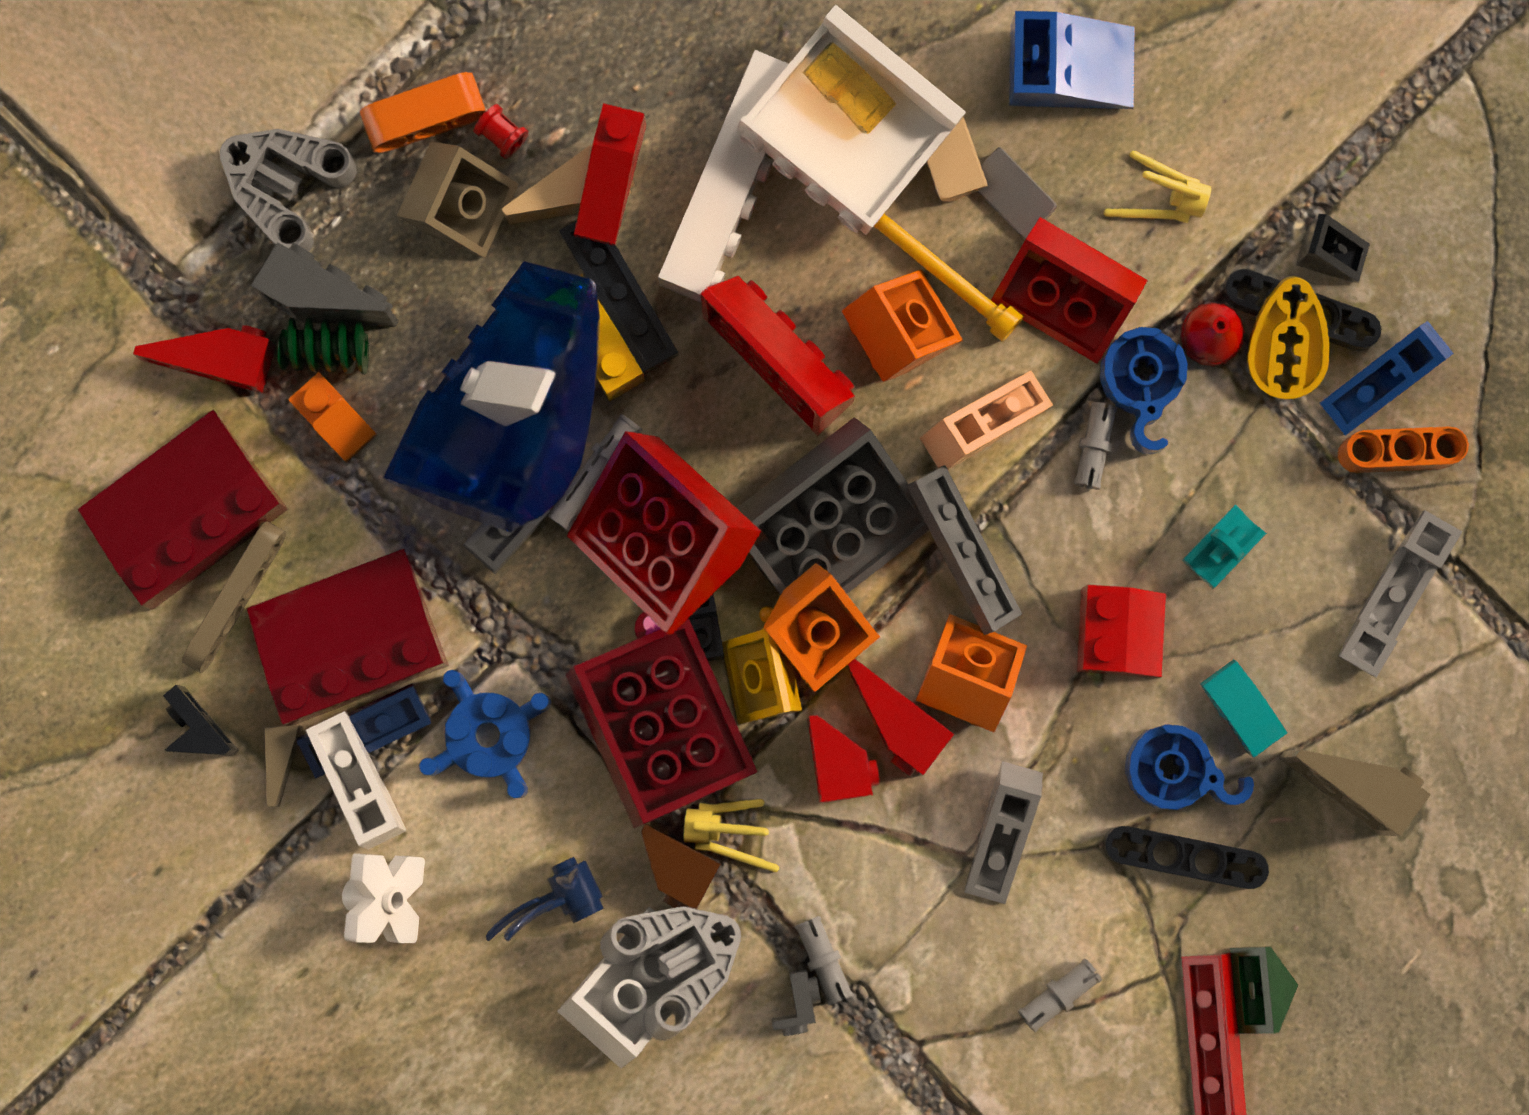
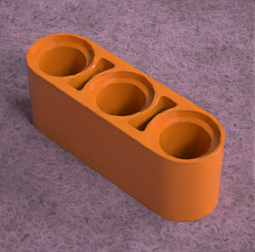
[360,72,486,153]
[1338,426,1469,473]

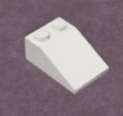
[557,907,702,1068]

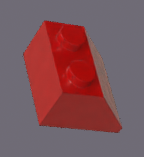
[1077,584,1166,678]
[807,715,880,803]

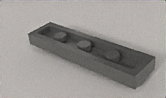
[906,465,1022,635]

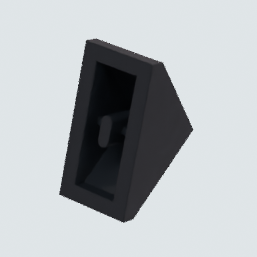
[1296,214,1370,283]

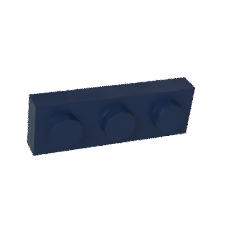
[297,683,431,778]

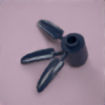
[486,857,604,941]

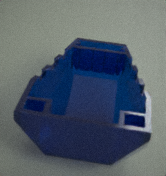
[383,261,600,533]

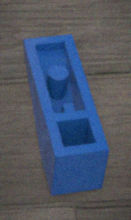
[1320,321,1454,436]

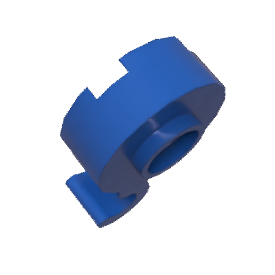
[1100,327,1188,455]
[1125,724,1254,810]

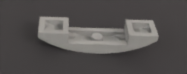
[1338,510,1462,678]

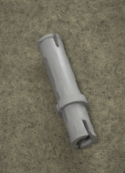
[547,414,643,531]

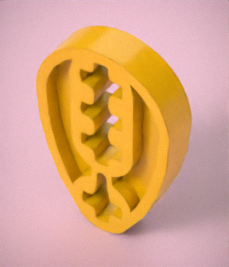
[1247,276,1329,399]

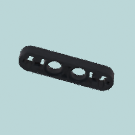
[1222,269,1382,351]
[1103,826,1269,889]

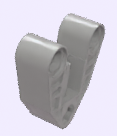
[220,129,357,251]
[600,906,741,1041]

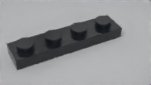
[559,220,679,375]

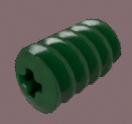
[278,317,369,375]

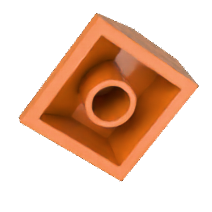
[842,269,963,383]
[763,563,880,692]
[916,614,1027,733]

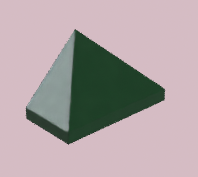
[1230,946,1298,1034]

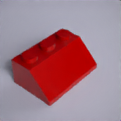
[991,217,1148,364]

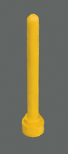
[874,214,1024,342]

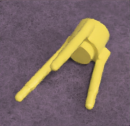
[1103,151,1211,223]
[684,799,779,872]

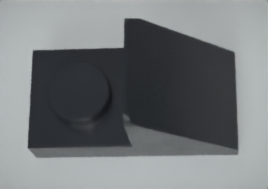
[163,685,238,756]

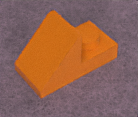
[288,372,377,462]

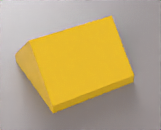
[722,629,802,725]

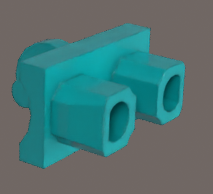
[1182,505,1266,589]

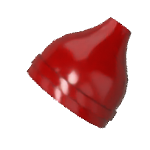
[1180,303,1244,366]

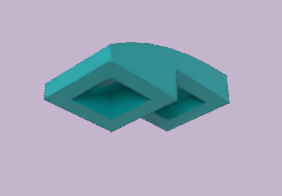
[1200,659,1287,757]

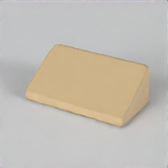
[927,117,988,202]

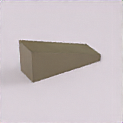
[265,725,304,807]

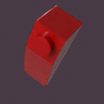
[574,103,646,246]
[133,325,276,393]
[846,659,954,777]

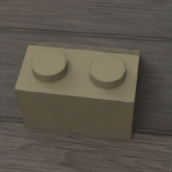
[397,141,519,258]

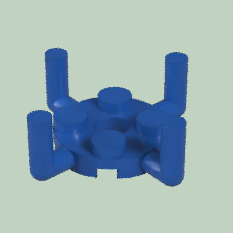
[419,670,551,798]

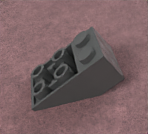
[251,242,399,327]

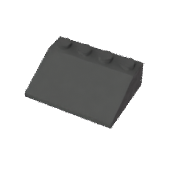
[737,417,929,596]

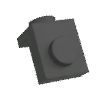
[772,969,821,1036]

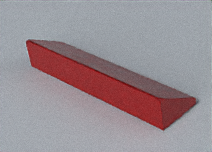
[1181,953,1247,1115]

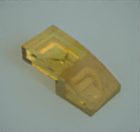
[802,42,896,134]

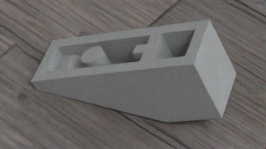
[964,761,1043,904]

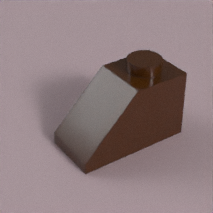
[641,824,721,909]

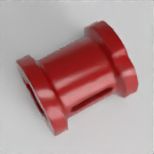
[473,104,529,159]

